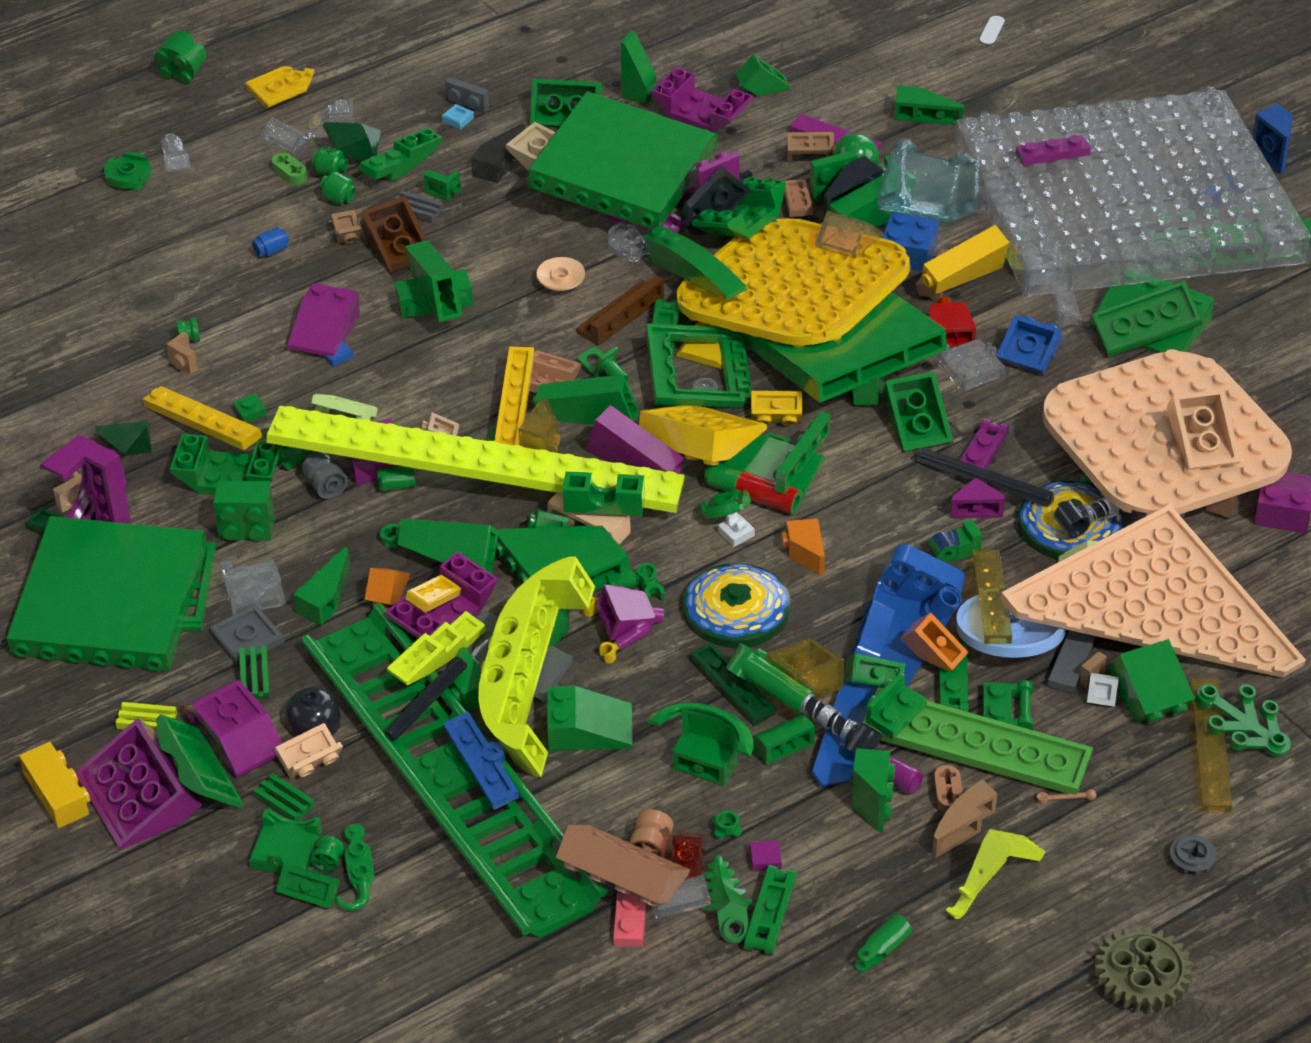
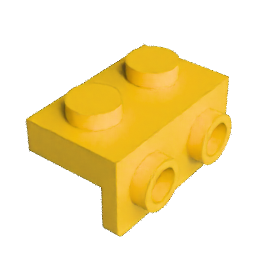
[751,391,802,426]

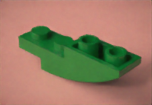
[359,128,443,181]

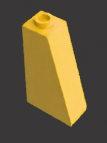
[921,225,1010,294]

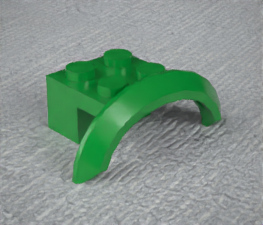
[647,702,753,787]

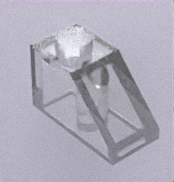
[309,99,355,138]

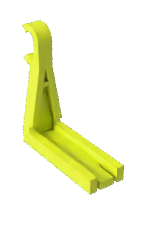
[946,829,1046,919]

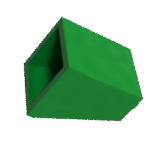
[1105,639,1195,724]

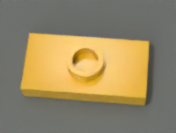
[405,575,461,613]

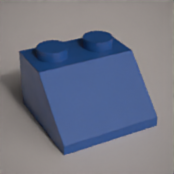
[1250,104,1293,174]

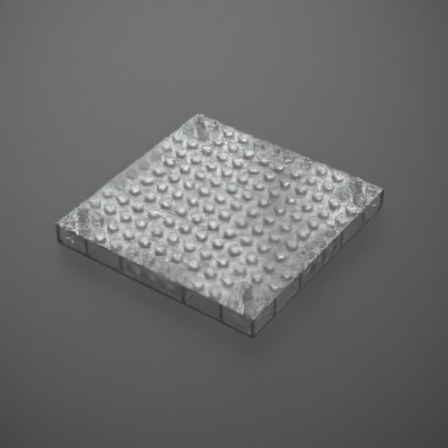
[955,86,1311,297]

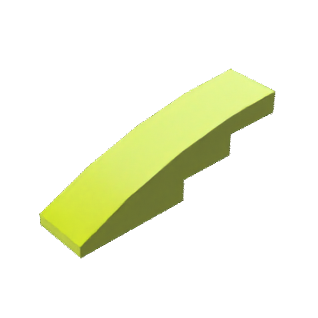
[387,611,486,685]

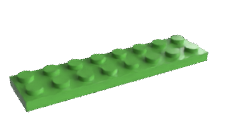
[863,687,1093,795]

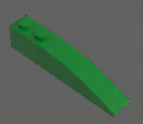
[643,227,747,300]

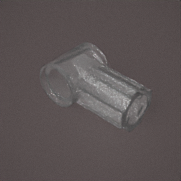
[161,133,191,175]

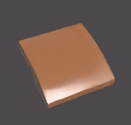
[529,350,581,393]

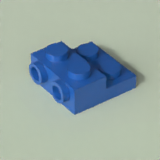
[996,315,1062,375]

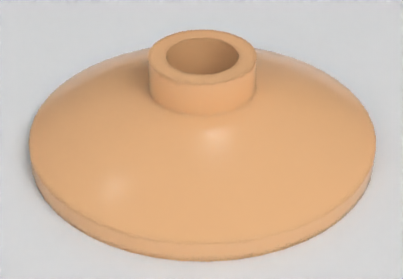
[537,257,585,291]

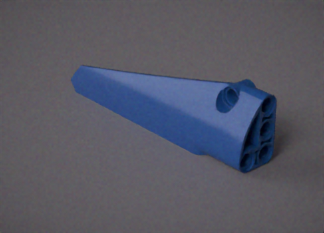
[811,544,966,787]

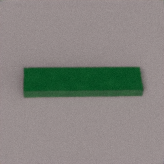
[689,642,776,726]

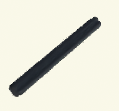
[916,448,1055,506]

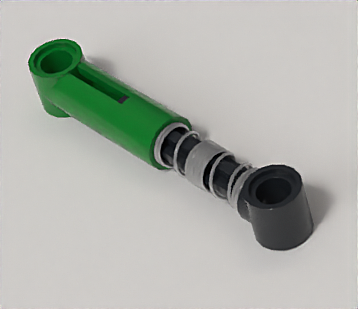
[1054,497,1137,538]
[726,643,883,754]

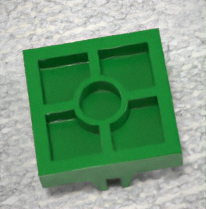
[249,809,322,874]

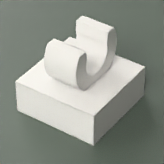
[718,512,755,547]
[1087,673,1119,706]

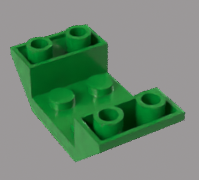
[692,177,786,239]
[170,434,283,495]

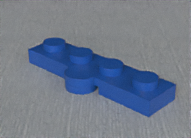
[443,712,519,810]

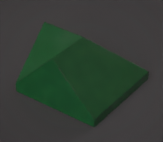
[323,122,381,161]
[95,421,152,455]

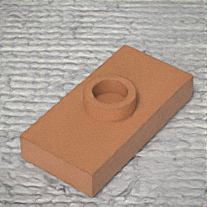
[784,179,813,217]

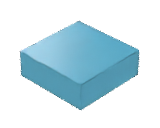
[442,104,474,130]

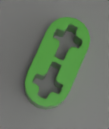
[272,153,307,186]

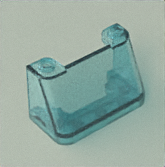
[878,139,979,223]

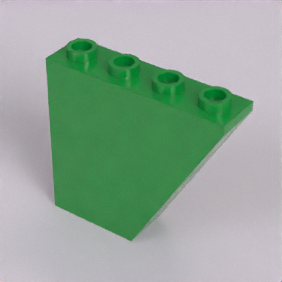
[496,525,630,591]

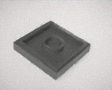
[209,605,284,666]

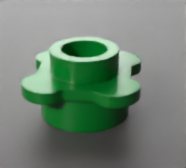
[712,811,742,839]

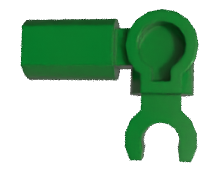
[606,563,665,603]

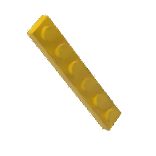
[495,347,535,446]
[142,386,262,450]

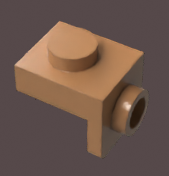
[331,210,362,244]
[167,332,198,375]

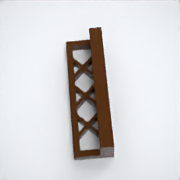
[576,275,664,346]

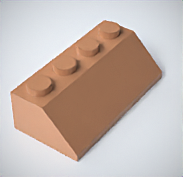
[556,825,690,906]

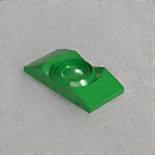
[156,714,244,808]

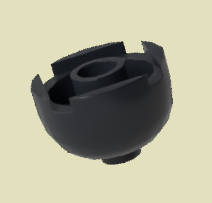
[285,687,341,738]

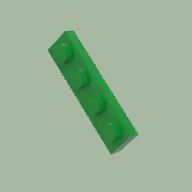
[773,411,831,494]

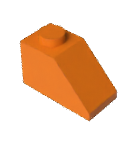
[782,519,825,575]
[365,568,410,609]
[900,613,968,671]

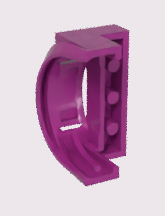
[39,434,131,524]

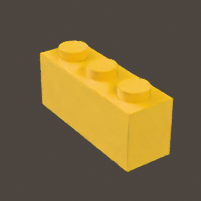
[19,742,90,829]

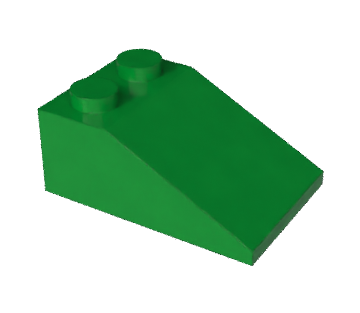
[882,371,954,453]
[548,686,633,751]

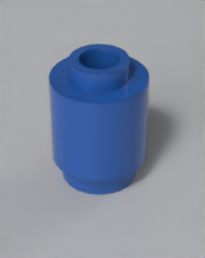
[252,227,289,258]

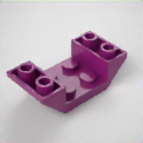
[651,67,753,132]
[677,151,739,207]
[385,551,498,639]
[181,680,282,777]

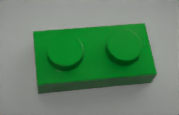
[276,863,340,908]

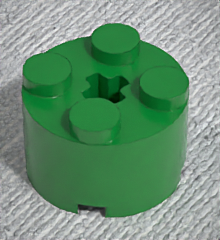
[154,31,207,84]

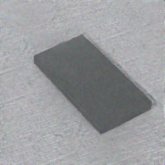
[456,611,574,704]

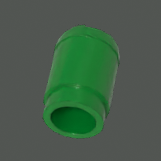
[377,466,416,492]

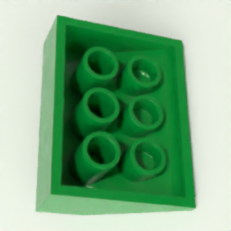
[1090,265,1214,353]

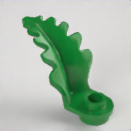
[701,855,753,943]

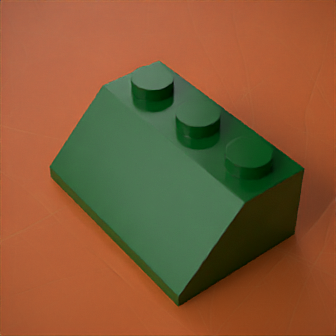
[530,79,603,126]

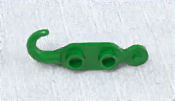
[335,824,374,911]

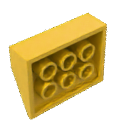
[639,405,767,465]

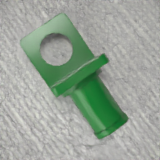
[577,346,630,380]

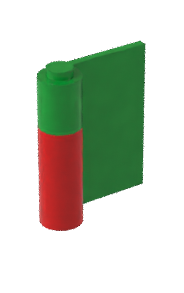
[704,434,825,515]

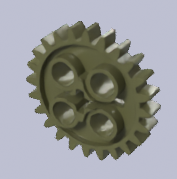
[1094,926,1193,1013]

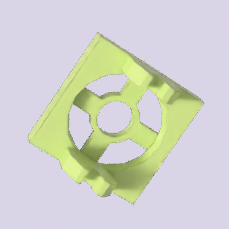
[312,394,378,420]

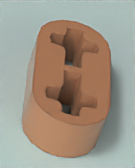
[934,765,963,814]

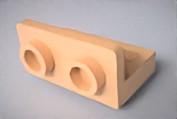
[274,723,343,779]

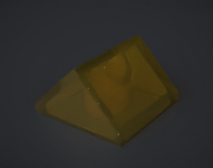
[815,211,883,258]

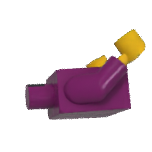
[583,585,664,664]

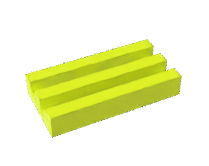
[116,702,177,732]

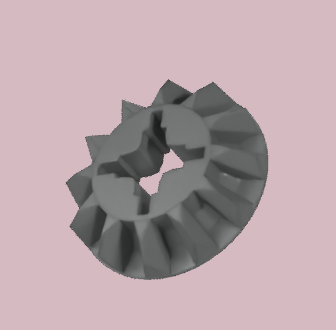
[1170,835,1217,876]

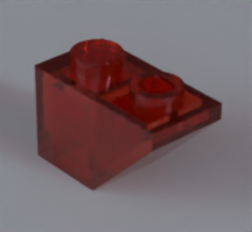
[672,831,705,879]

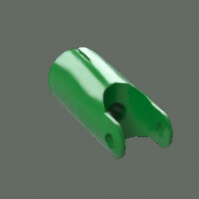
[855,914,912,972]

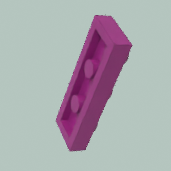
[1015,135,1091,166]

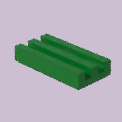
[239,645,270,699]
[253,773,315,821]

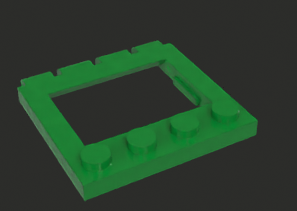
[645,324,752,408]

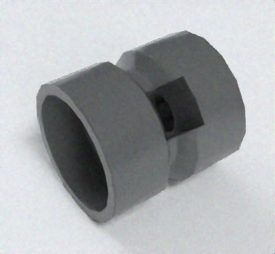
[302,451,348,499]

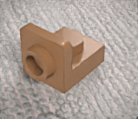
[419,412,459,436]

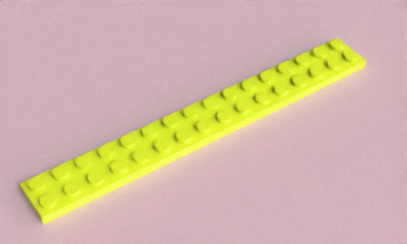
[267,406,685,513]

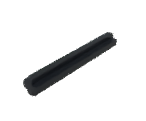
[385,657,468,741]

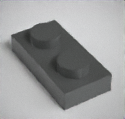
[445,77,489,113]

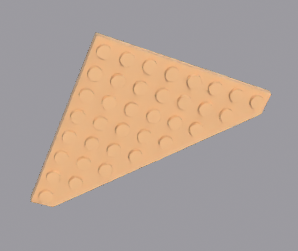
[1000,504,1306,678]

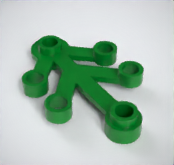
[1195,684,1291,757]

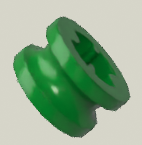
[380,524,400,548]

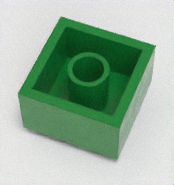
[213,480,275,541]

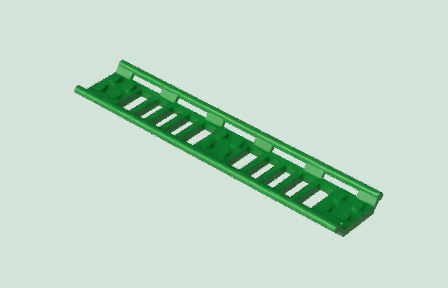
[301,603,608,938]

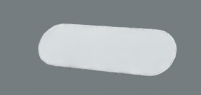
[980,16,1005,44]

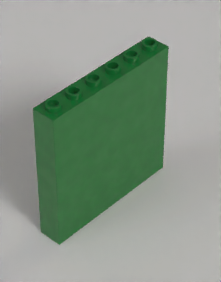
[528,91,715,229]
[743,292,947,403]
[7,516,208,671]

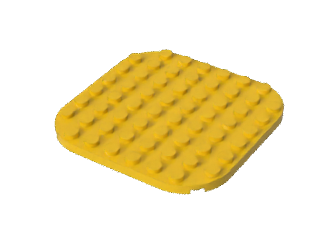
[677,218,910,348]

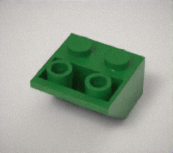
[852,748,895,832]

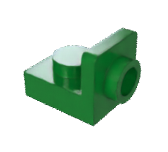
[423,170,462,202]
[527,508,569,528]

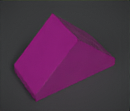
[951,478,1005,519]

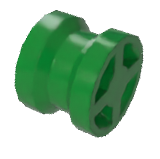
[176,317,200,342]
[310,835,345,872]

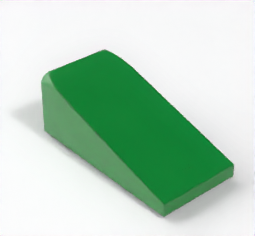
[844,653,905,688]

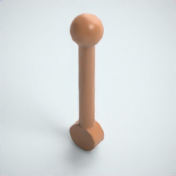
[1037,789,1097,804]

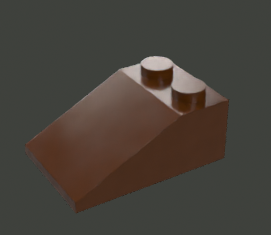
[360,195,427,274]

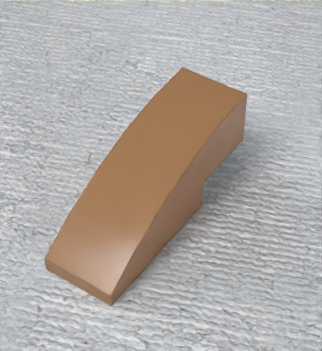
[932,779,997,858]

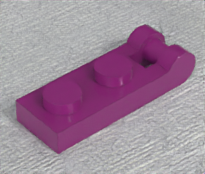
[960,418,1009,469]

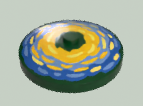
[1018,481,1124,560]
[683,563,790,648]

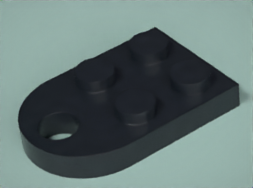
[681,165,751,235]

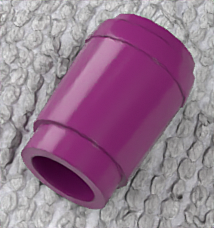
[889,757,923,794]

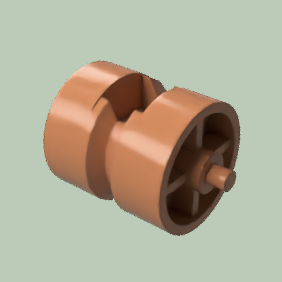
[629,809,674,858]

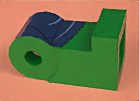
[928,519,982,563]

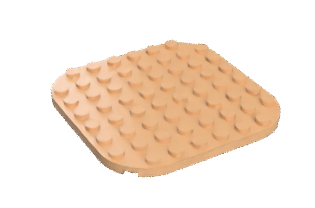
[1043,349,1292,516]

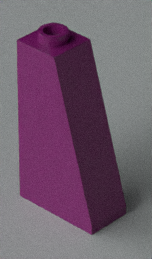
[585,405,684,474]

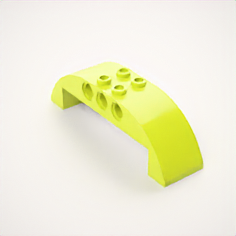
[478,557,595,777]

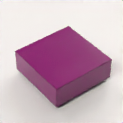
[750,840,782,871]

